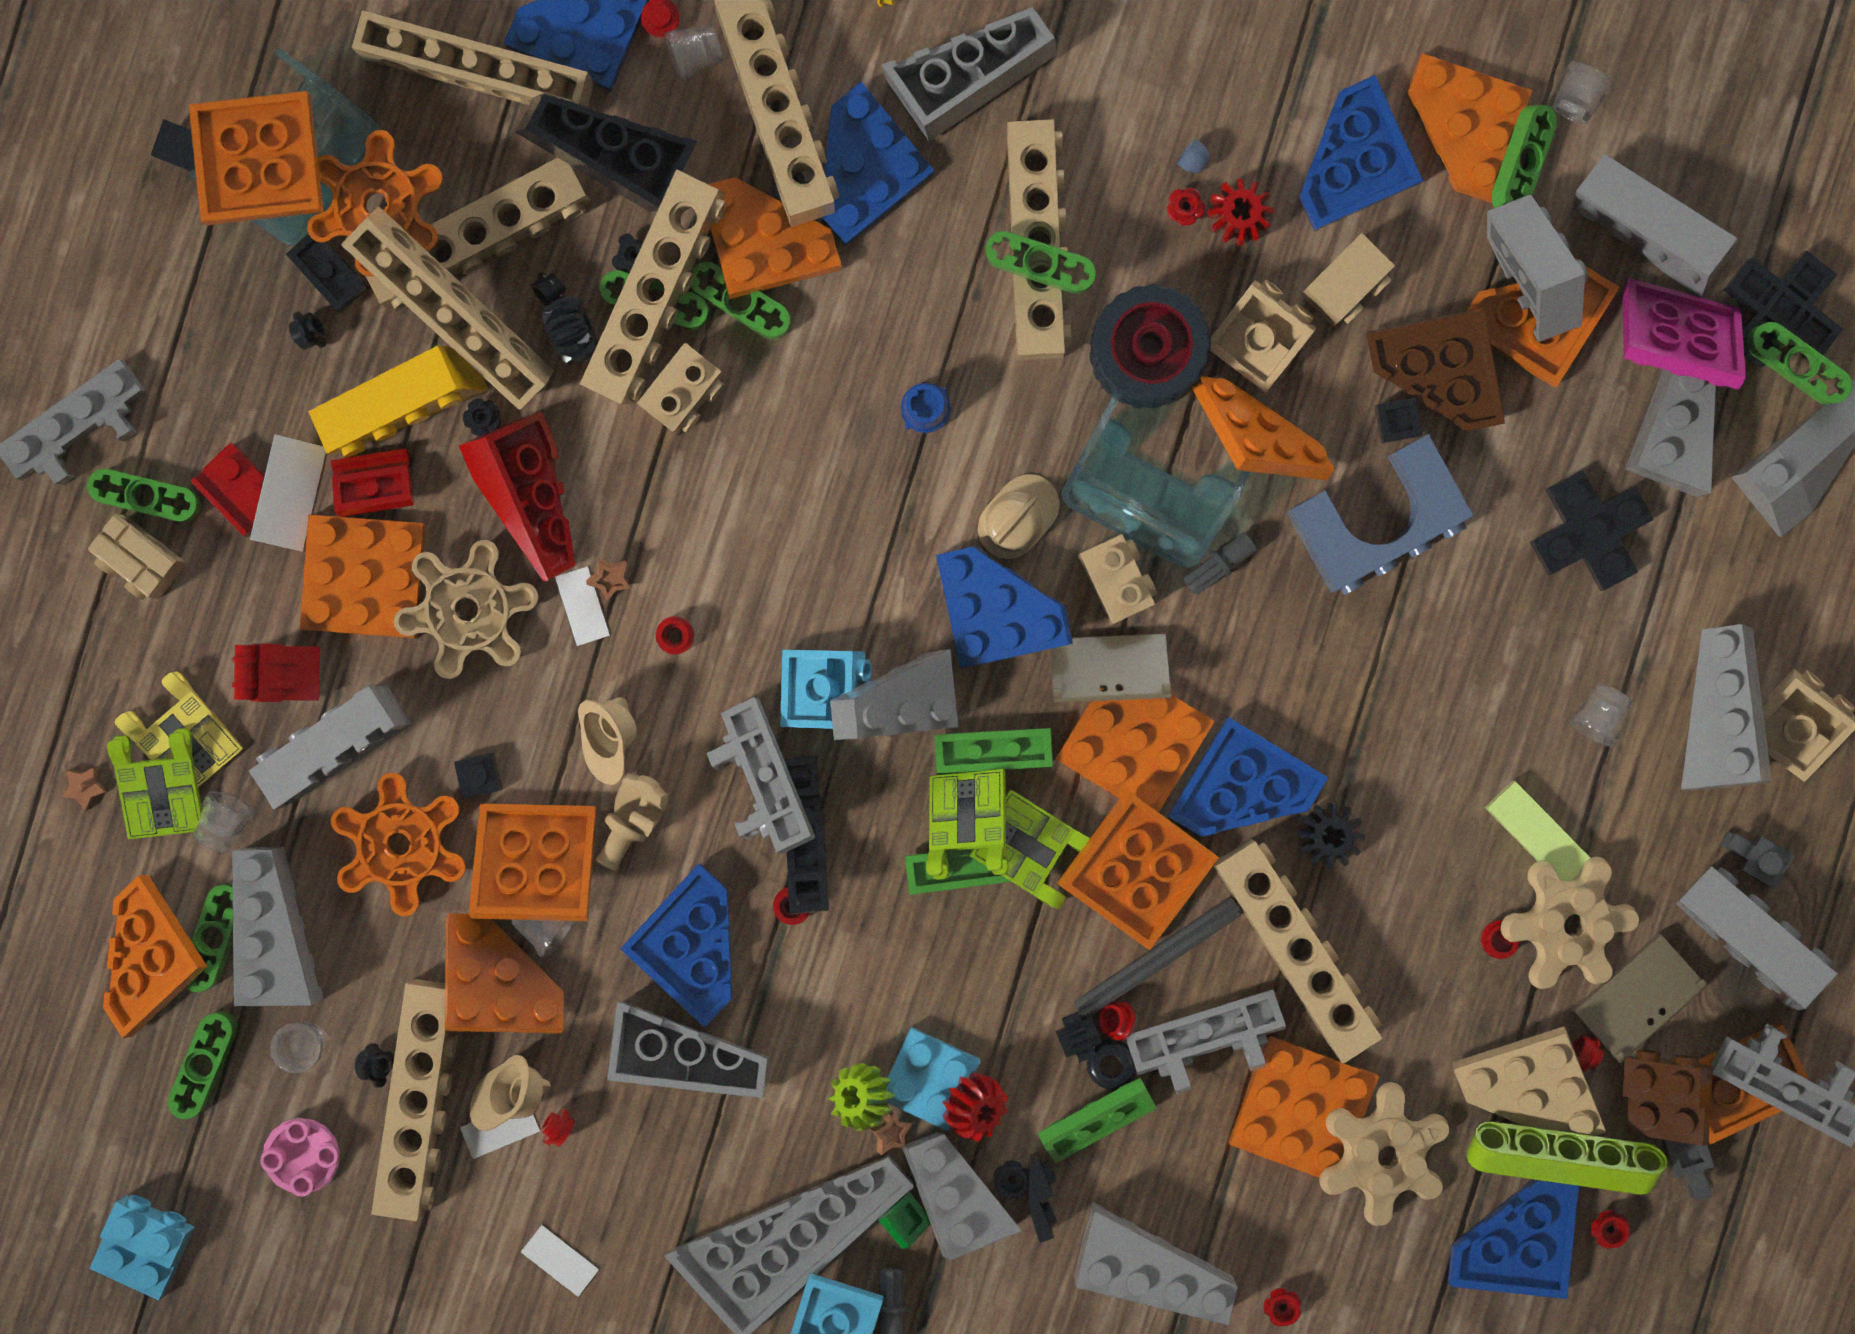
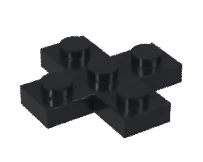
[1723,250,1843,368]
[1530,470,1654,591]

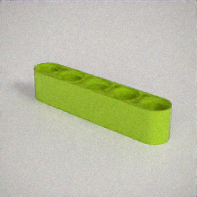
[1466,1122,1667,1195]

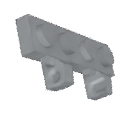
[0,359,146,486]
[706,697,816,854]
[1126,989,1286,1095]
[1711,1024,1855,1148]

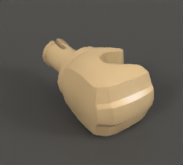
[595,773,669,871]

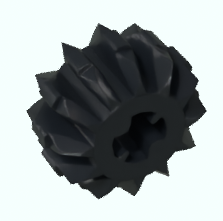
[542,296,598,365]
[1297,802,1365,869]

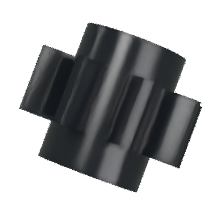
[1056,1012,1102,1063]

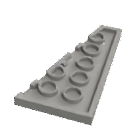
[664,1155,914,1334]

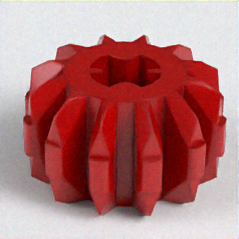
[1207,178,1274,246]
[942,1072,1009,1142]

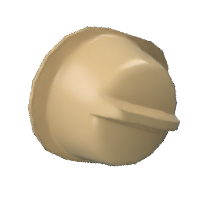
[978,474,1060,559]
[578,697,637,785]
[469,1055,551,1131]

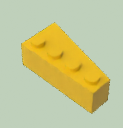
[308,345,489,458]

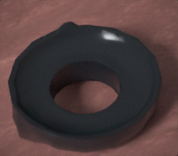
[1086,1039,1137,1090]

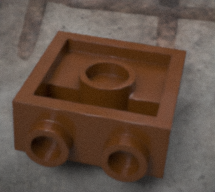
[1623,1049,1713,1146]

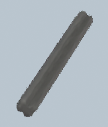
[1075,897,1242,1018]

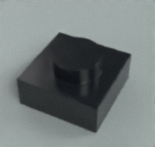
[1374,397,1422,444]
[454,753,503,799]

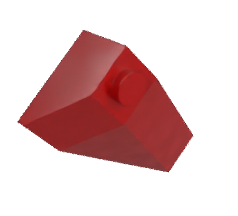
[458,410,576,581]

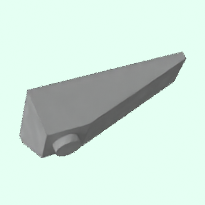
[1731,380,1855,537]

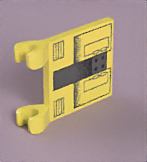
[115,671,244,788]

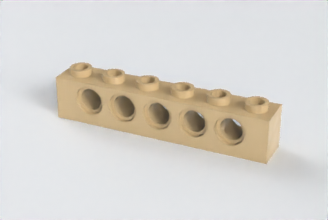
[714,0,839,227]
[352,10,595,107]
[1007,119,1072,360]
[366,157,592,310]
[580,169,727,405]
[341,206,554,410]
[1213,839,1382,1064]
[371,979,458,1221]

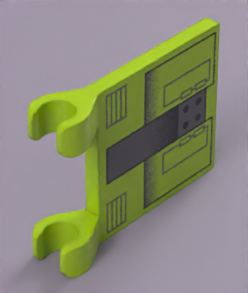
[107,728,206,839]
[926,769,1009,880]
[969,789,1090,909]

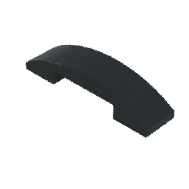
[784,756,829,914]

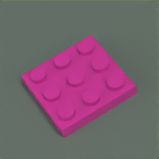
[1623,278,1746,390]

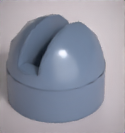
[1176,138,1210,173]

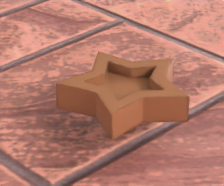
[586,558,631,601]
[61,767,108,811]
[870,1111,913,1155]

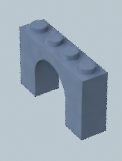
[1286,434,1473,595]

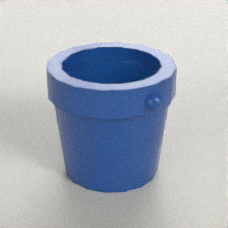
[901,383,951,434]

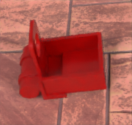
[232,643,320,702]

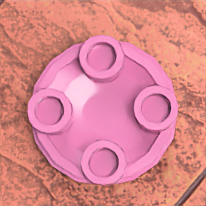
[260,1118,340,1197]

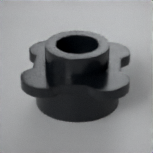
[612,233,644,272]
[289,311,326,350]
[355,1043,394,1088]

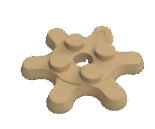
[394,540,538,679]
[1500,857,1639,989]
[1319,1082,1449,1226]

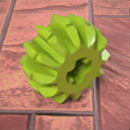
[827,1063,895,1131]

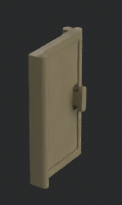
[1048,634,1171,703]
[1571,933,1707,1063]

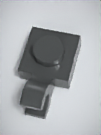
[1719,832,1795,889]
[1661,1139,1714,1201]

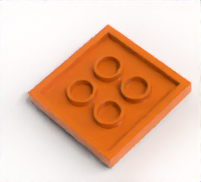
[189,91,323,225]
[300,514,427,638]
[1055,687,1215,812]
[1057,789,1219,950]
[468,804,597,921]
[1228,1034,1379,1178]

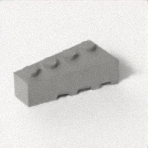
[1574,154,1738,298]
[1681,624,1772,791]
[249,684,412,810]
[1074,1201,1238,1325]

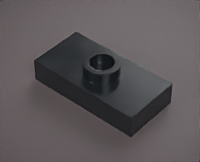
[286,234,369,314]

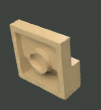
[1209,280,1316,393]
[1763,669,1855,782]

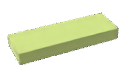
[1485,781,1590,881]

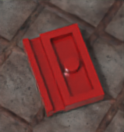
[191,442,265,537]
[330,448,415,517]

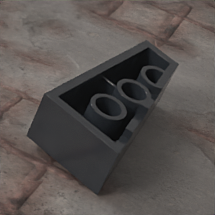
[515,93,697,212]

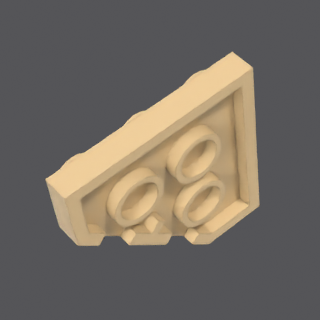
[1452,1026,1606,1136]

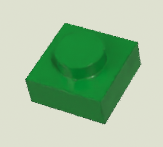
[878,1192,930,1249]

